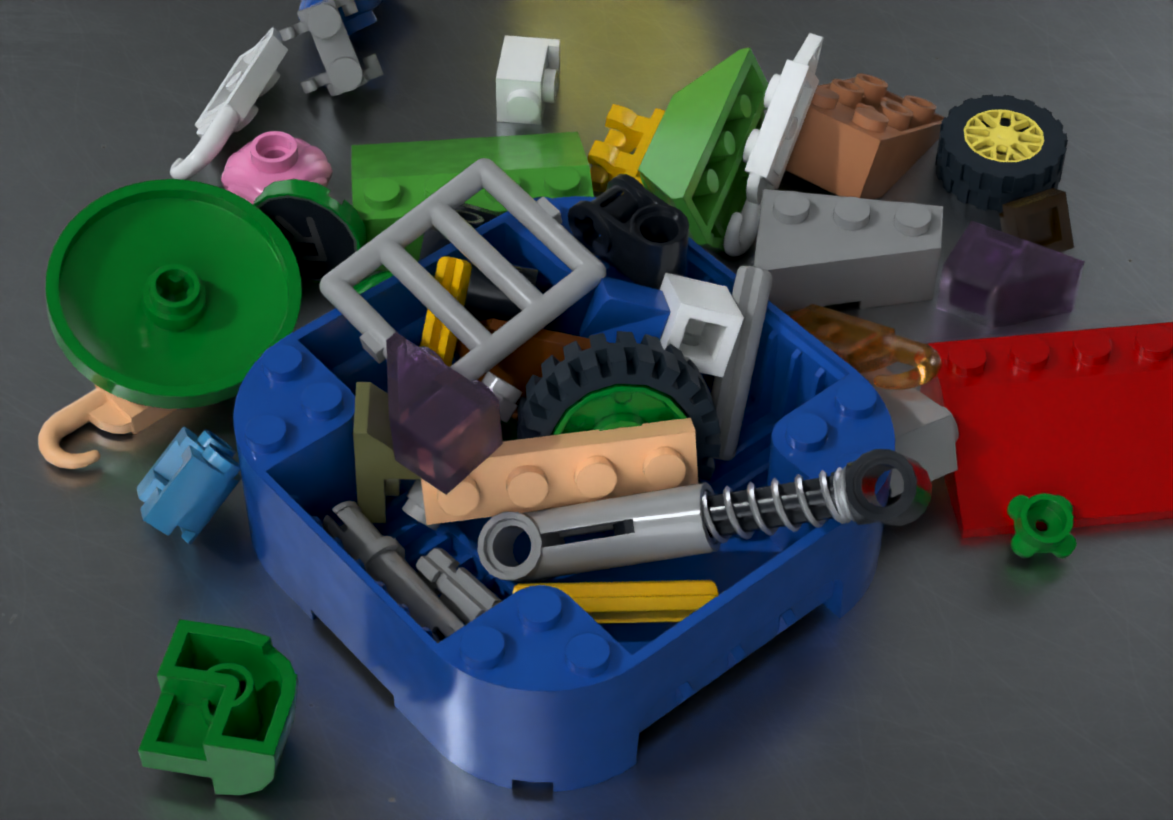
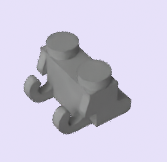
[279,0,383,96]

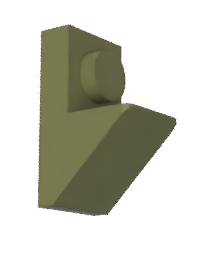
[353,382,440,523]

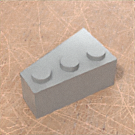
[753,189,944,317]

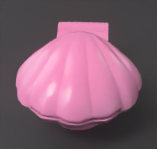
[221,131,333,204]

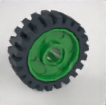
[516,331,721,533]

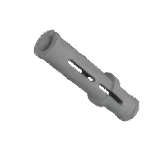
[322,501,465,643]

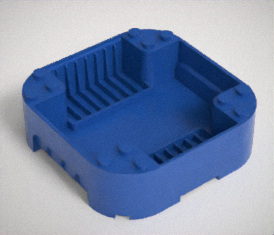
[233,196,895,792]

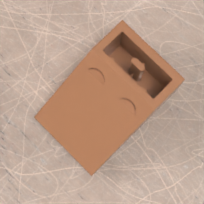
[785,73,944,199]

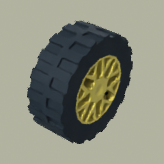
[935,94,1068,213]

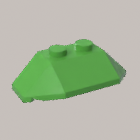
[638,47,768,253]

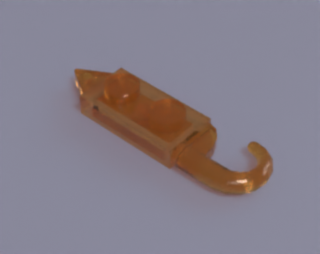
[783,304,942,390]

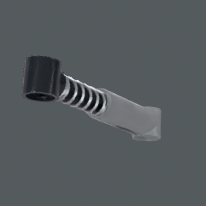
[477,449,932,583]

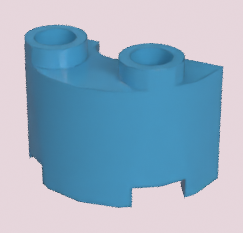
[137,426,241,544]

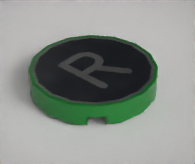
[253,179,367,283]

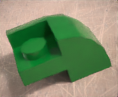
[138,619,299,796]

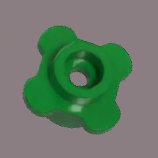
[1007,493,1077,558]

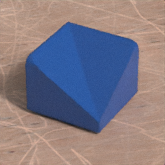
[579,277,671,344]

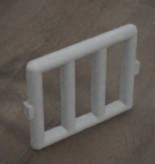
[319,158,606,406]

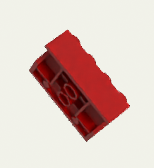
[920,322,1173,538]

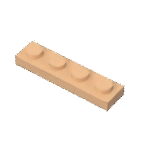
[418,418,698,525]

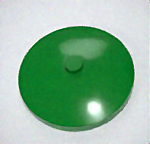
[45,179,302,409]

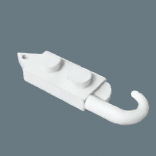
[170,27,288,180]
[723,33,824,257]

